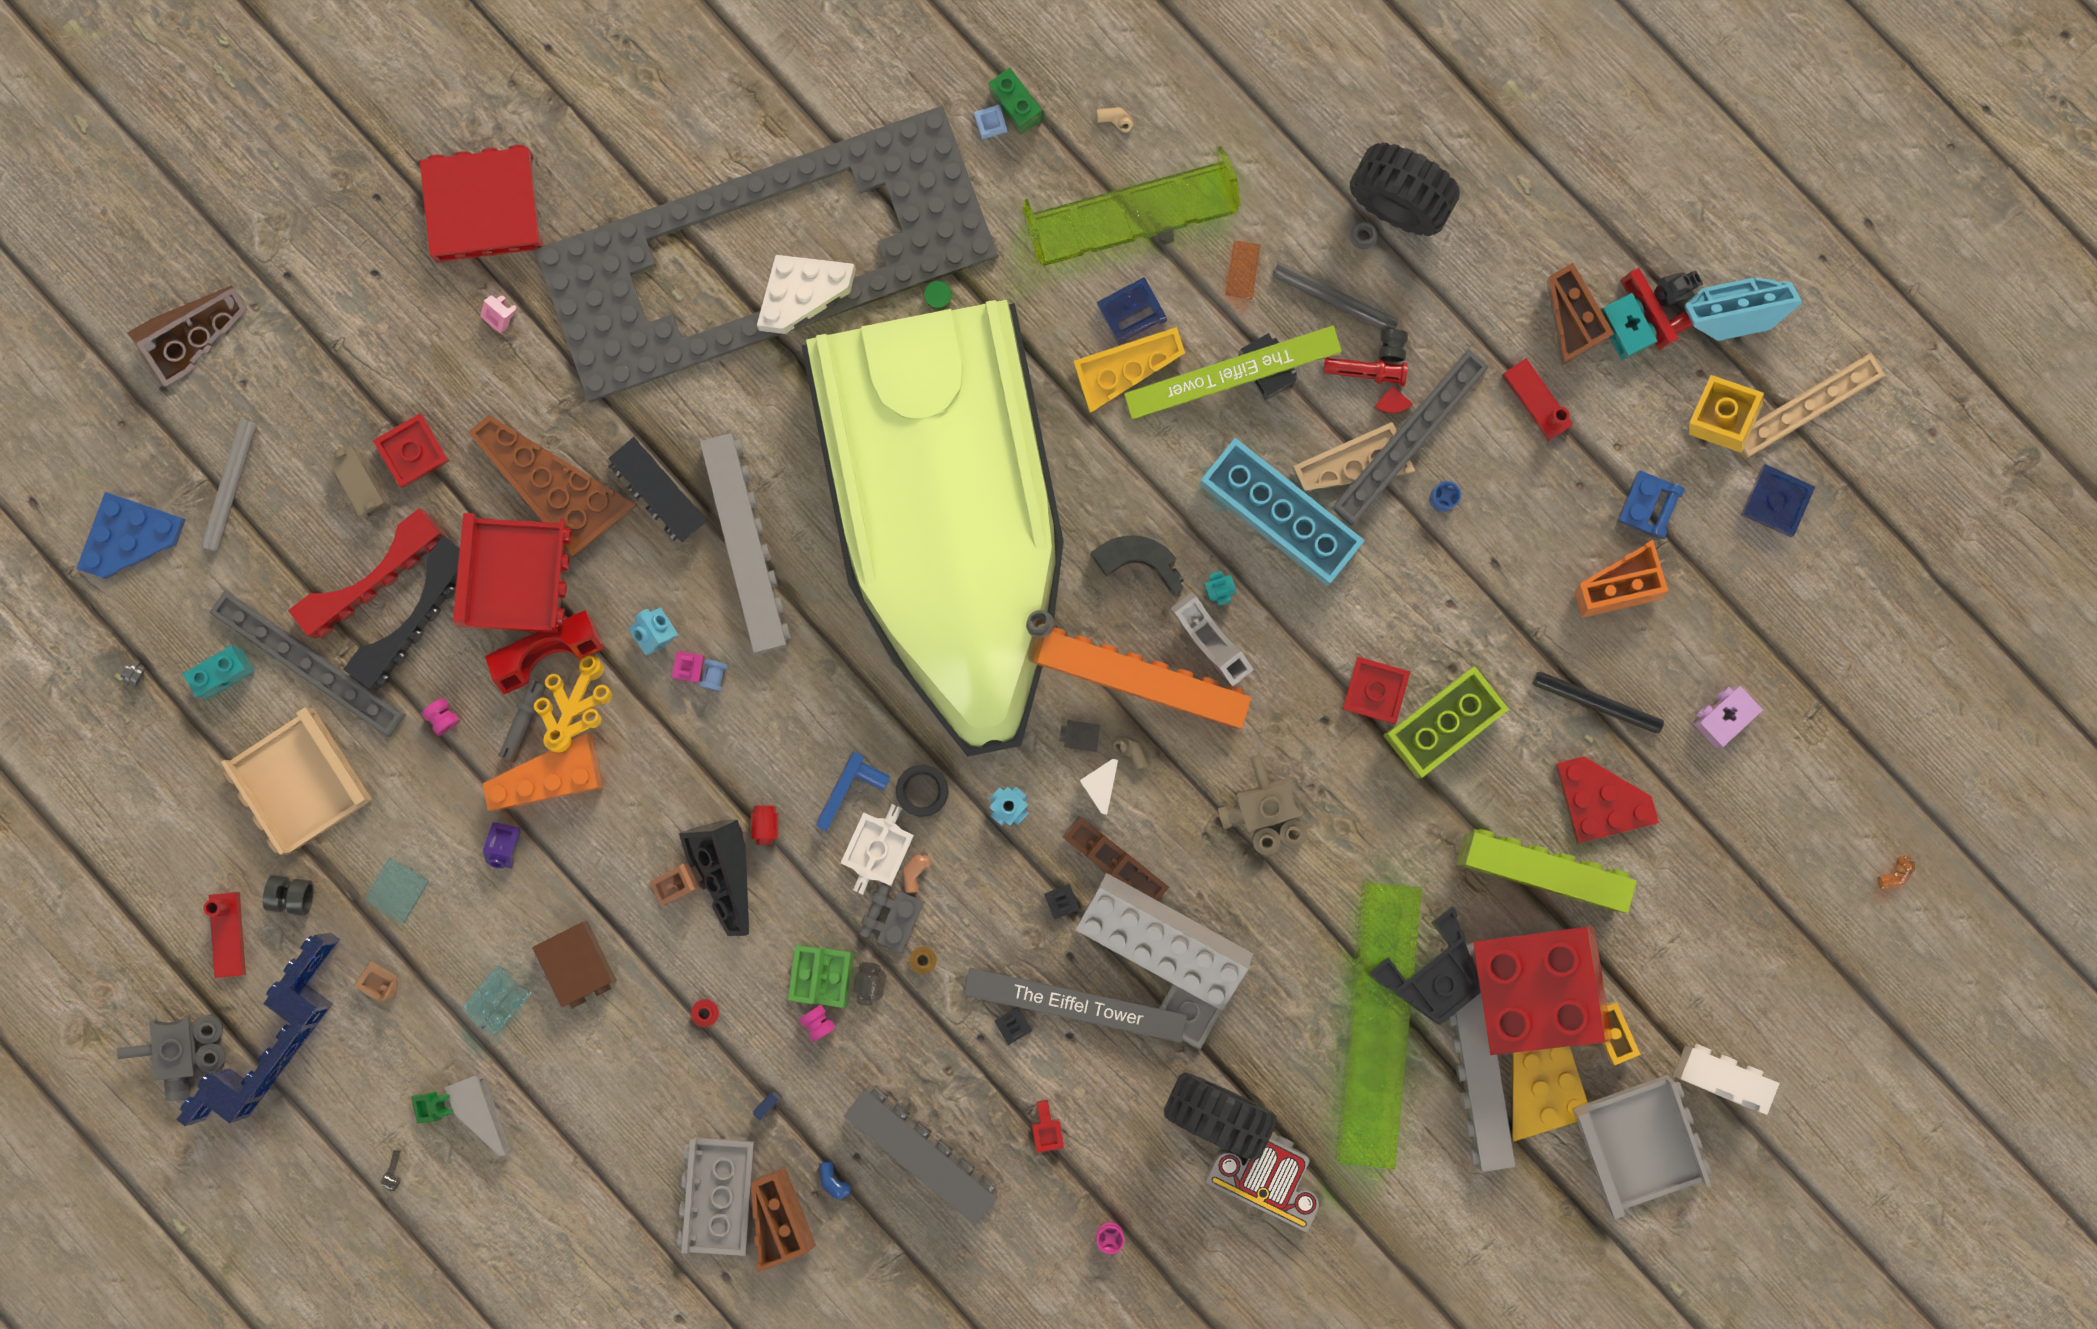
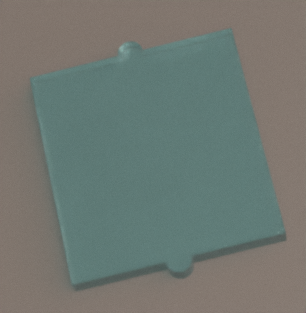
[364,858,429,923]

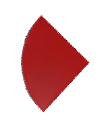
[1374,386,1413,414]

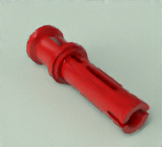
[1323,357,1408,387]

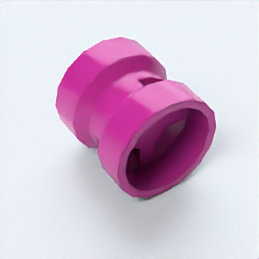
[421,698,460,736]
[798,1004,836,1043]
[1096,1222,1125,1254]

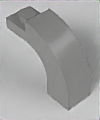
[1171,592,1254,687]

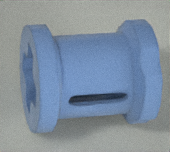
[698,659,728,692]

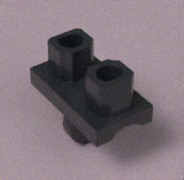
[1654,270,1703,306]

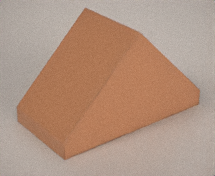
[650,864,700,906]

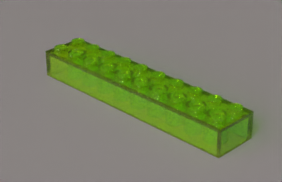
[1335,882,1422,1169]

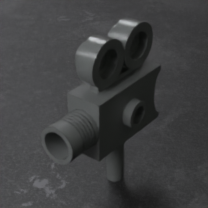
[117,1014,226,1101]

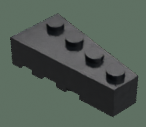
[608,437,707,542]

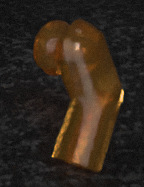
[1877,855,1915,889]

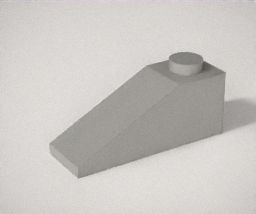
[444,1073,511,1156]

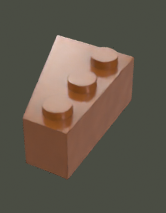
[1547,263,1614,365]
[751,1167,816,1272]

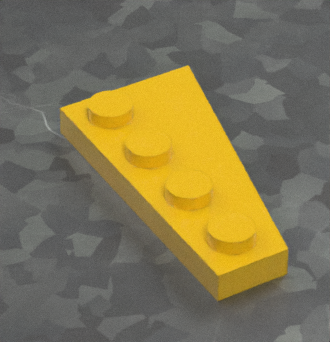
[1073,327,1185,413]

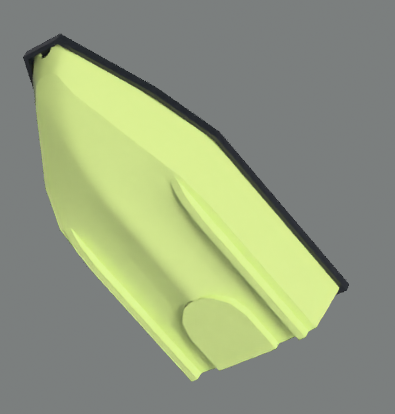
[801,300,1064,757]

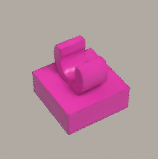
[672,651,705,683]

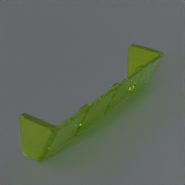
[1022,146,1241,266]

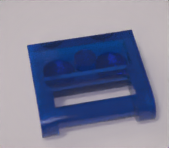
[1096,277,1167,346]

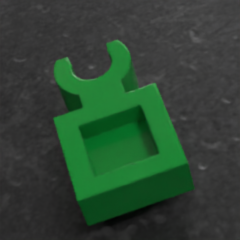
[411,1091,453,1124]

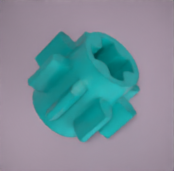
[1204,570,1236,606]

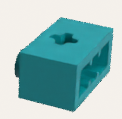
[1601,293,1657,361]
[182,645,255,700]

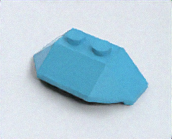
[1685,278,1802,341]

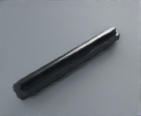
[1533,672,1664,733]

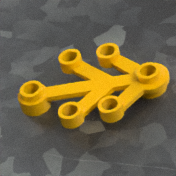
[534,656,612,752]

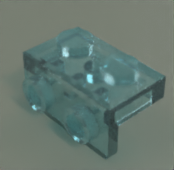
[461,965,531,1035]

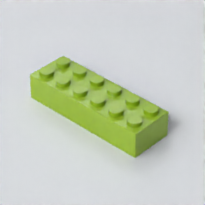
[1456,829,1637,913]

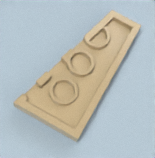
[1292,422,1415,492]

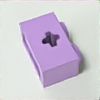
[1693,685,1763,748]

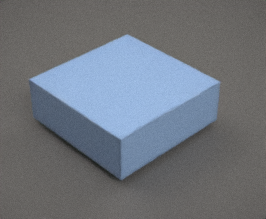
[974,104,1008,139]

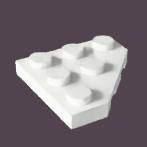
[757,255,856,334]

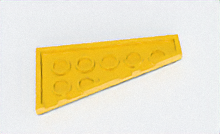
[1511,1046,1588,1142]

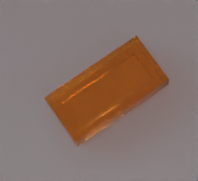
[1225,240,1261,299]

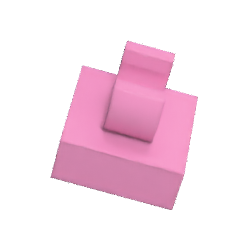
[480,295,516,334]

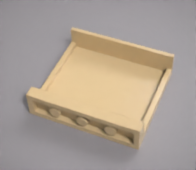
[221,707,372,855]

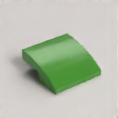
[788,945,855,1008]

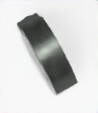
[1091,535,1184,596]

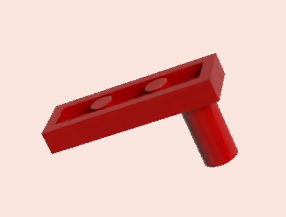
[1620,268,1693,351]
[1502,358,1573,442]
[203,892,246,978]

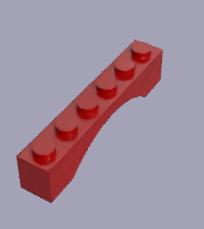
[288,508,446,639]

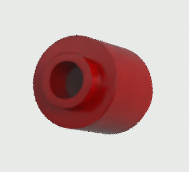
[751,805,779,845]

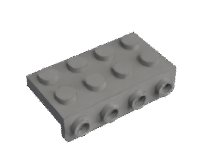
[677,1137,755,1256]

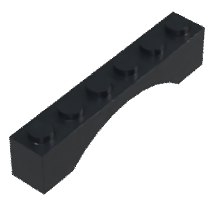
[343,536,460,691]

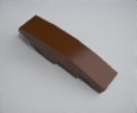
[1062,816,1169,901]

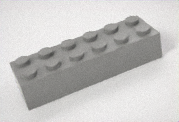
[1076,873,1253,1011]

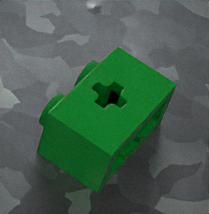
[988,67,1043,135]

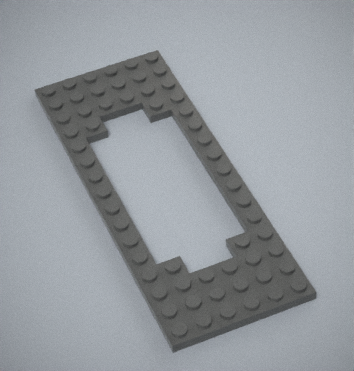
[535,105,998,403]

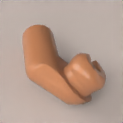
[903,854,931,893]

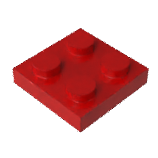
[373,413,450,489]
[1342,656,1411,725]

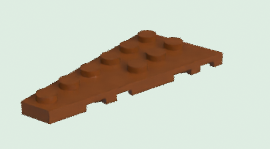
[468,415,637,558]

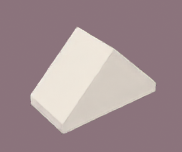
[1080,759,1118,815]

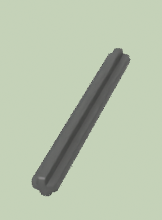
[1273,263,1398,330]

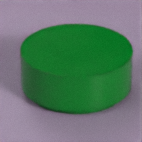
[924,281,952,310]

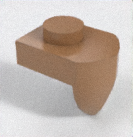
[354,960,398,1003]

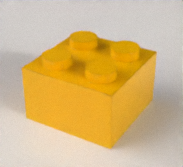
[1689,375,1764,453]

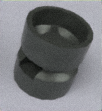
[263,875,314,916]

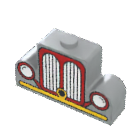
[1204,1136,1319,1233]

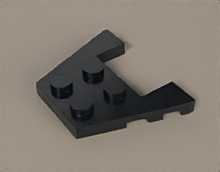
[1367,907,1481,1025]

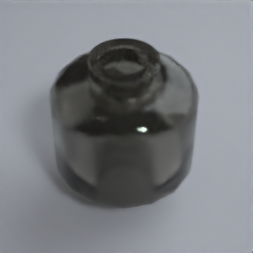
[848,962,886,1005]

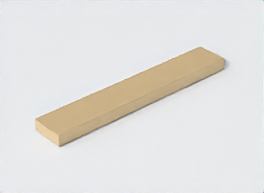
[1741,353,1886,459]

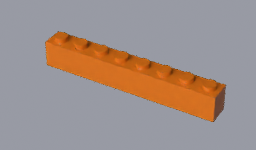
[1031,627,1251,729]

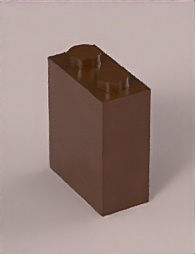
[532,921,617,1009]

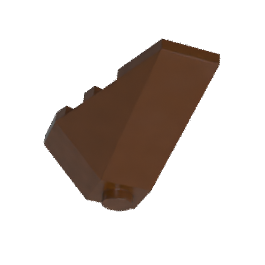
[127,285,247,387]

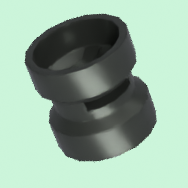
[1378,329,1408,362]

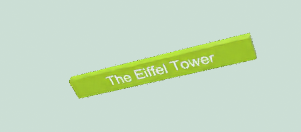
[1124,325,1342,420]

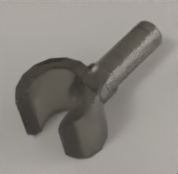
[1145,211,1174,245]
[381,1150,401,1191]

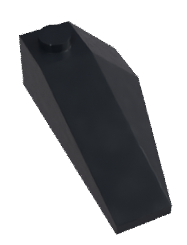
[679,820,749,936]

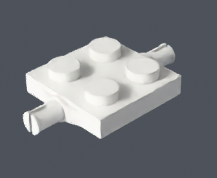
[841,804,914,894]

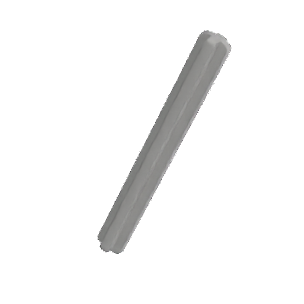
[201,419,256,551]

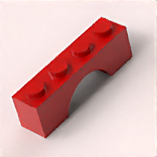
[485,610,604,695]

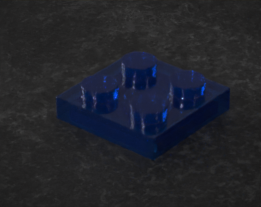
[1741,464,1815,537]

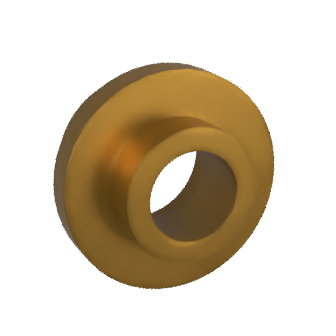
[909,946,937,974]

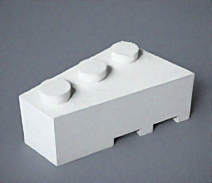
[1673,1044,1780,1115]

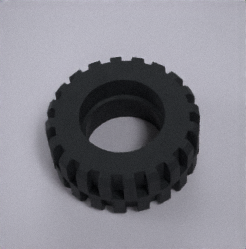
[1350,143,1460,236]
[1164,1072,1277,1160]

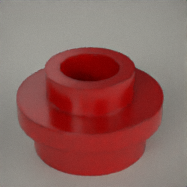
[691,999,719,1027]

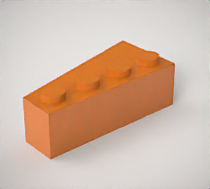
[483,733,603,811]

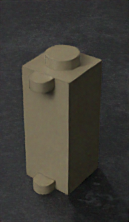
[328,446,391,520]

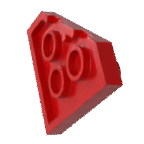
[1555,756,1659,843]

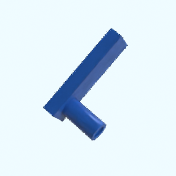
[815,751,891,831]

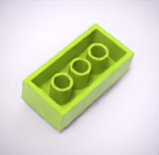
[1383,666,1509,779]

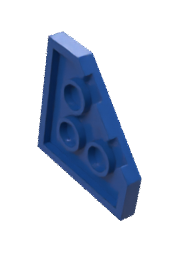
[76,492,186,579]

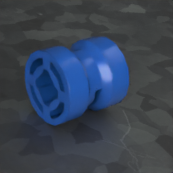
[1429,481,1461,512]

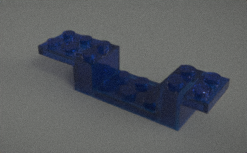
[176,933,340,1126]

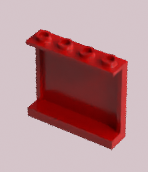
[420,145,544,262]
[453,513,572,633]

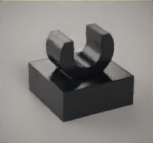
[1044,883,1080,920]
[994,1007,1032,1045]

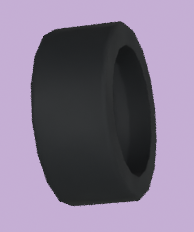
[896,764,949,817]

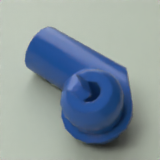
[819,1161,851,1199]

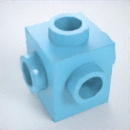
[628,607,678,656]
[989,786,1028,826]

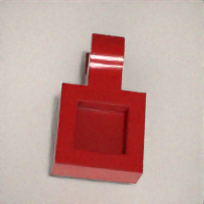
[1032,1100,1064,1153]

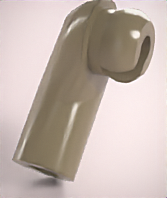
[1113,736,1148,771]

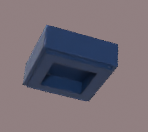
[753,1091,781,1121]

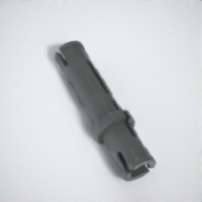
[498,679,547,762]

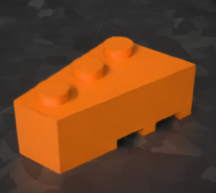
[1574,540,1668,618]

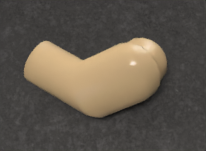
[1097,107,1134,133]

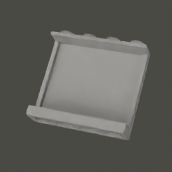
[1572,1075,1712,1219]

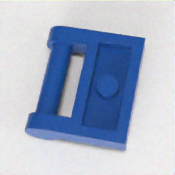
[1617,470,1685,539]

